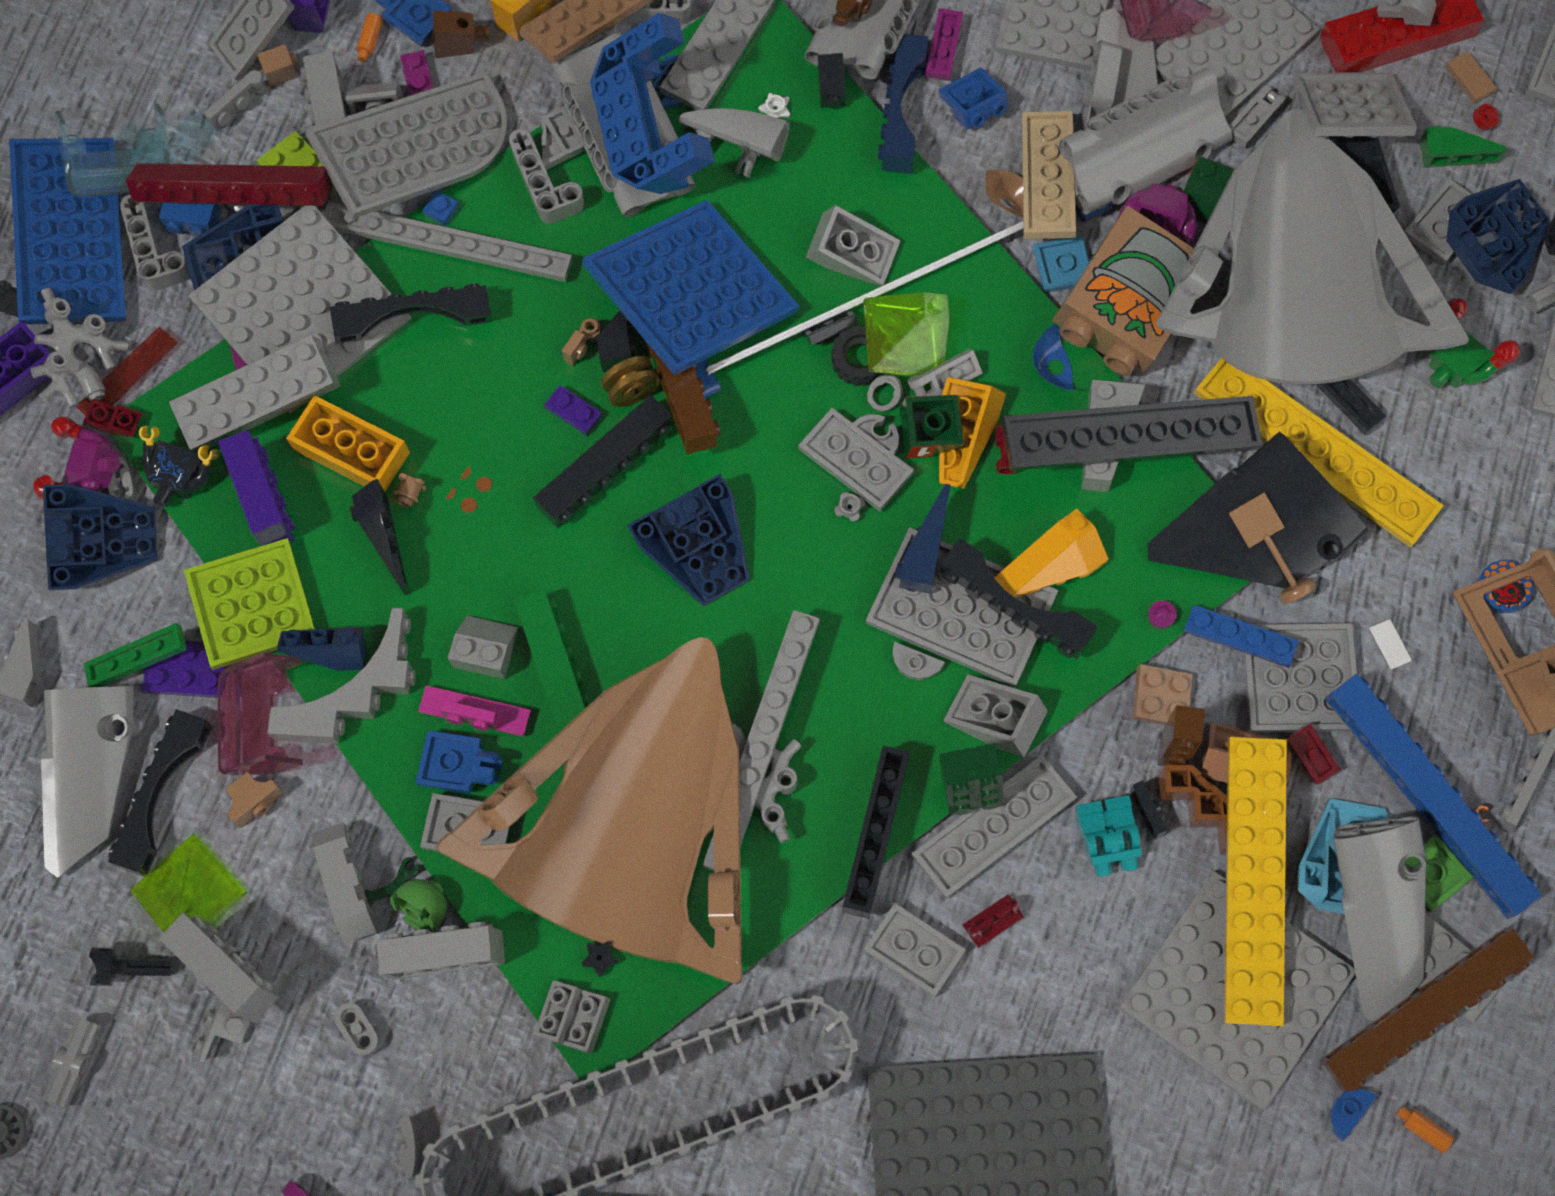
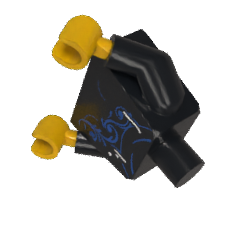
[139,425,219,507]

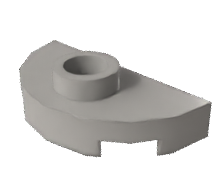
[892,642,945,681]

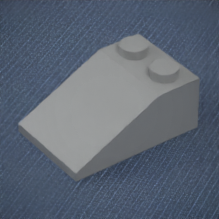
[806,205,900,286]
[944,675,1048,758]

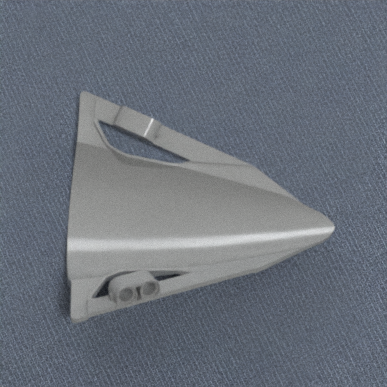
[1156,108,1469,384]

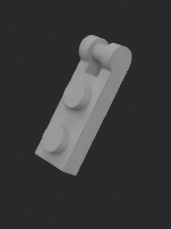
[204,70,267,131]
[1229,84,1287,148]
[908,349,982,396]

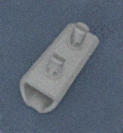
[679,108,790,178]

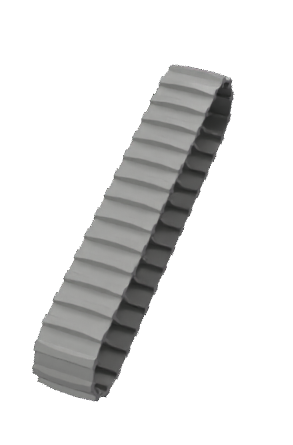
[416,994,859,1196]

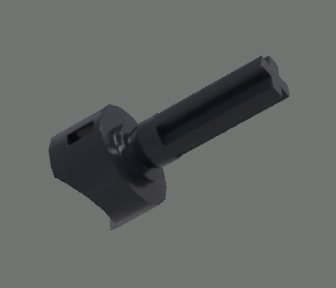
[89,947,172,986]

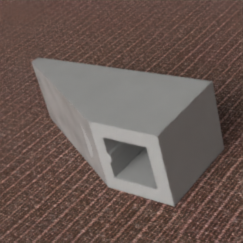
[0,617,42,708]

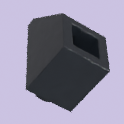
[597,311,637,372]

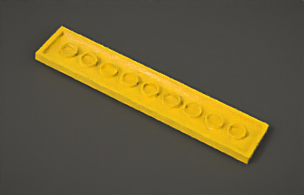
[1194,358,1444,548]
[1224,737,1287,1026]

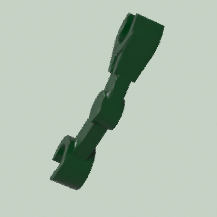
[365,857,421,907]

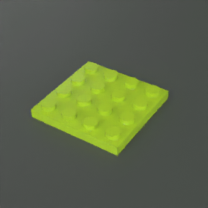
[184,538,315,670]

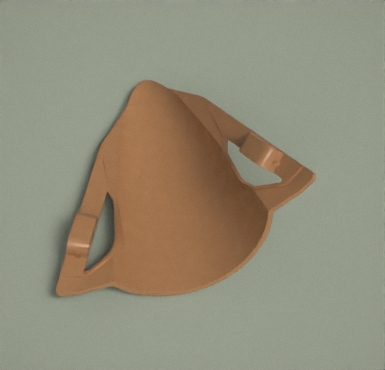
[436,637,743,984]

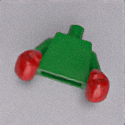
[1428,298,1520,388]

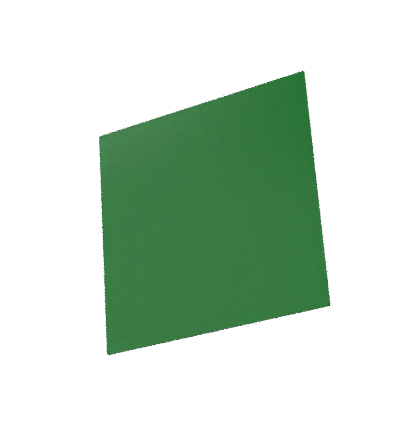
[110,0,1251,1090]

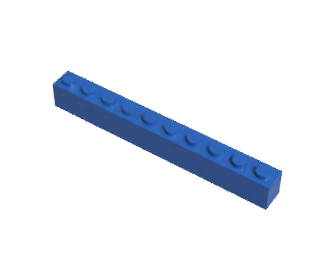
[1325,673,1542,919]

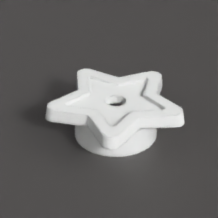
[759,93,790,118]

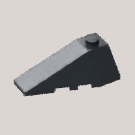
[350,479,410,595]

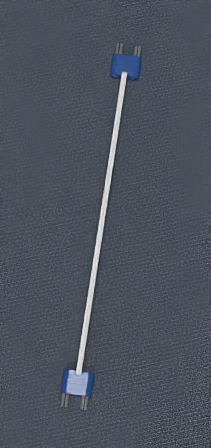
[695,197,1114,398]

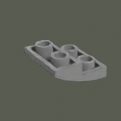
[534,980,611,1054]

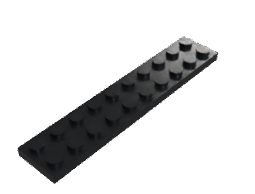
[1001,396,1263,471]

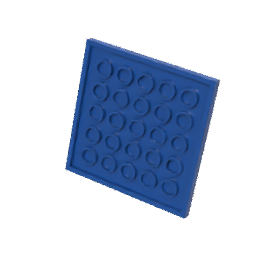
[582,200,799,375]

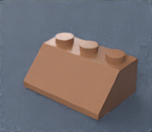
[1200,721,1292,784]

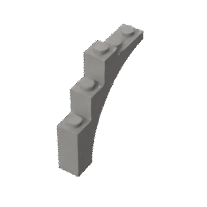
[267,608,416,744]

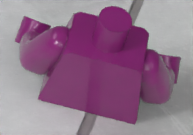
[1118,184,1197,247]

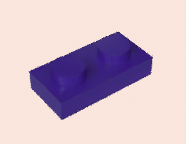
[544,385,602,436]

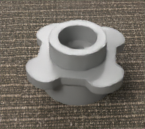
[835,492,865,522]

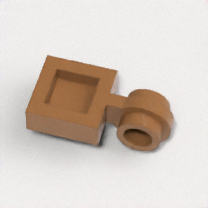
[562,319,601,366]

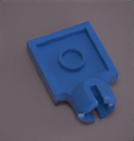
[375,0,452,47]
[415,731,502,794]

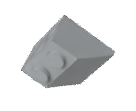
[346,81,404,115]
[448,616,519,679]

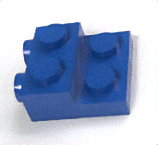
[939,67,1009,130]

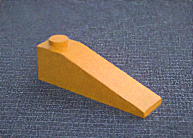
[939,377,1006,489]
[994,509,1108,598]

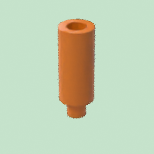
[356,13,383,62]
[1396,1105,1455,1154]

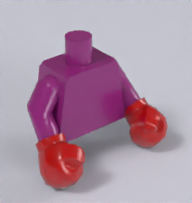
[33,416,120,500]

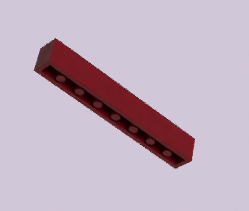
[125,163,333,206]

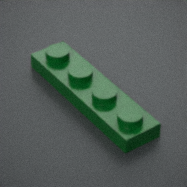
[84,623,187,688]

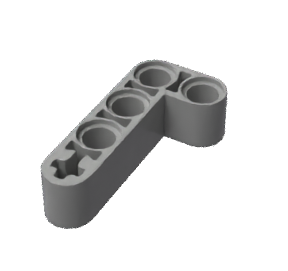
[601,0,692,38]
[509,129,585,224]
[120,194,190,291]

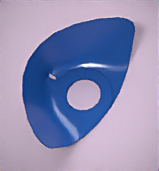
[1033,324,1076,391]

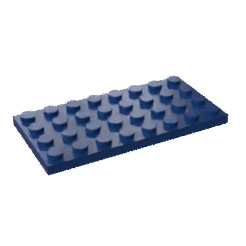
[9,138,126,325]

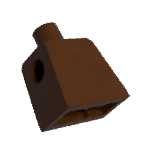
[433,10,489,58]

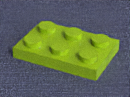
[256,131,337,209]

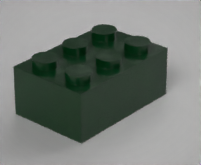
[939,743,1004,815]

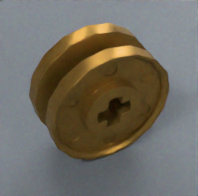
[601,356,661,407]

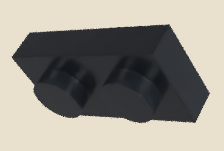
[802,310,859,345]

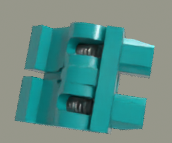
[1075,795,1142,877]

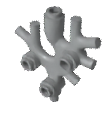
[30,288,128,408]
[732,724,801,843]

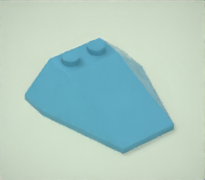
[1298,798,1389,915]

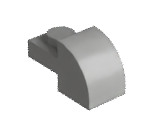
[1377,0,1436,26]

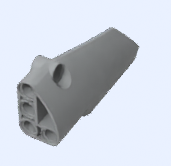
[1084,8,1158,131]
[41,686,140,878]
[1333,817,1426,1021]

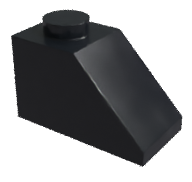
[818,53,846,109]

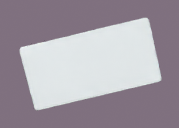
[1369,619,1412,669]

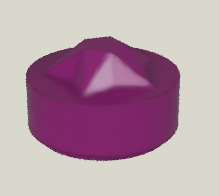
[1148,601,1176,629]

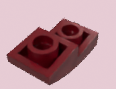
[83,399,143,438]

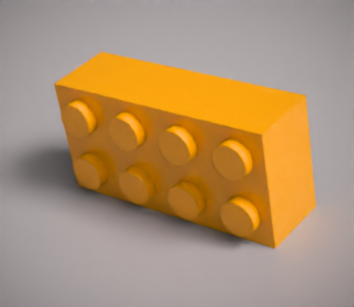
[286,395,410,491]

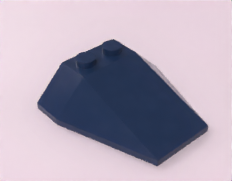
[182,204,284,291]

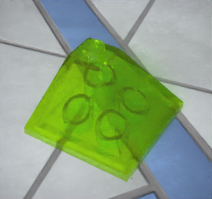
[863,292,949,376]
[130,833,247,933]

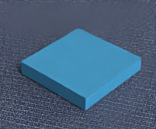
[1032,235,1090,294]

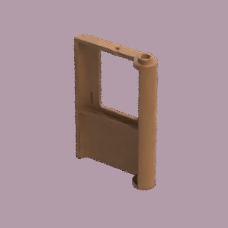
[1453,548,1555,736]

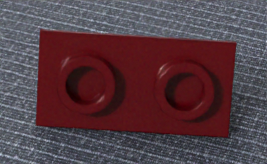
[962,894,1024,948]

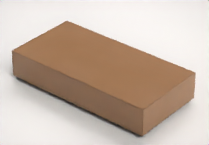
[1445,51,1497,104]

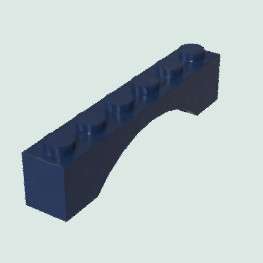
[878,34,928,174]

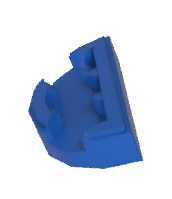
[1330,1089,1377,1142]

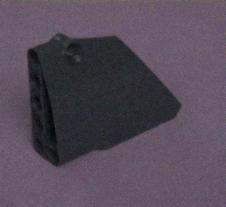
[1147,431,1369,589]

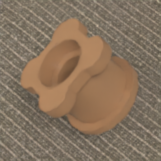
[393,473,426,508]

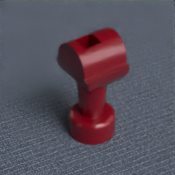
[995,425,1017,475]

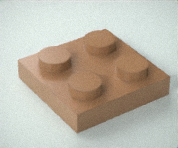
[1132,664,1192,725]

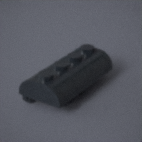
[1327,136,1400,213]

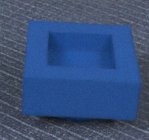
[423,191,459,226]

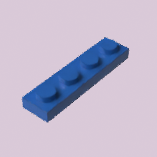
[1184,605,1299,668]

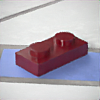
[1285,723,1340,785]

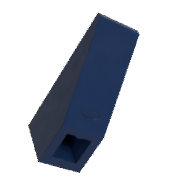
[277,627,367,671]

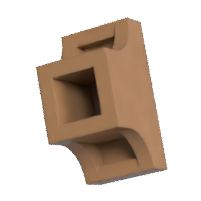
[225,772,284,828]

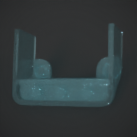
[55,103,170,197]

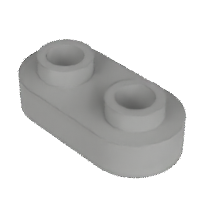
[335,1003,380,1056]

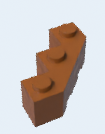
[1159,765,1227,855]

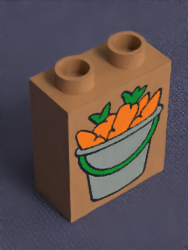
[1052,205,1194,377]

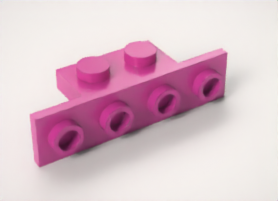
[419,686,531,737]

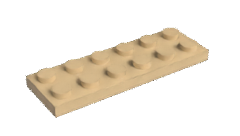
[1022,111,1076,239]

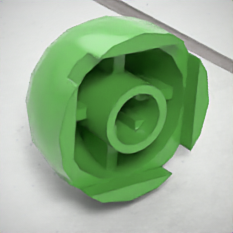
[390,879,447,932]

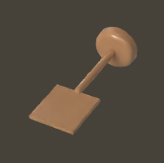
[1229,492,1317,604]

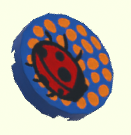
[1477,560,1534,614]

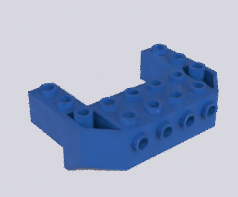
[590,13,715,194]

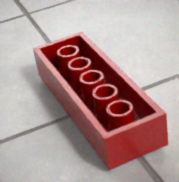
[1319,0,1484,73]

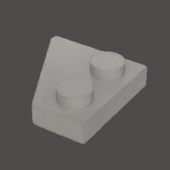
[542,106,586,170]

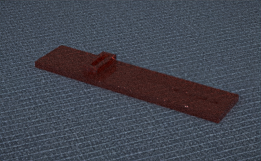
[76,326,178,416]

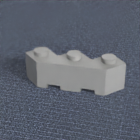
[309,822,376,944]

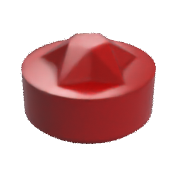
[1473,104,1499,131]

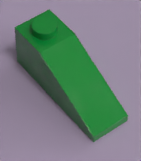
[1419,126,1507,168]

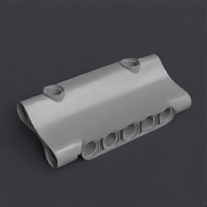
[805,0,920,80]
[551,33,695,218]
[1059,68,1232,214]

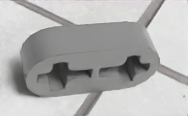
[108,457,137,502]

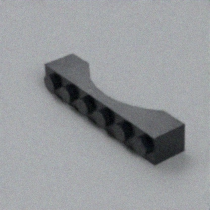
[330,283,491,344]
[940,538,1098,660]
[108,709,213,878]

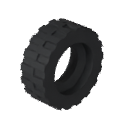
[832,325,889,386]

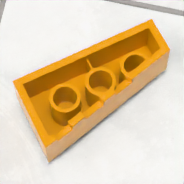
[490,0,559,42]

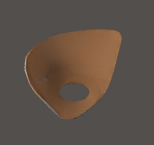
[985,169,1023,218]

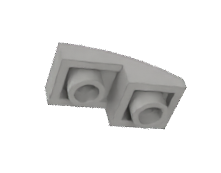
[396,1115,420,1181]

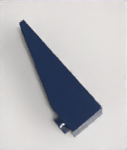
[895,484,950,594]

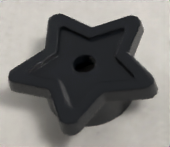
[581,941,618,977]

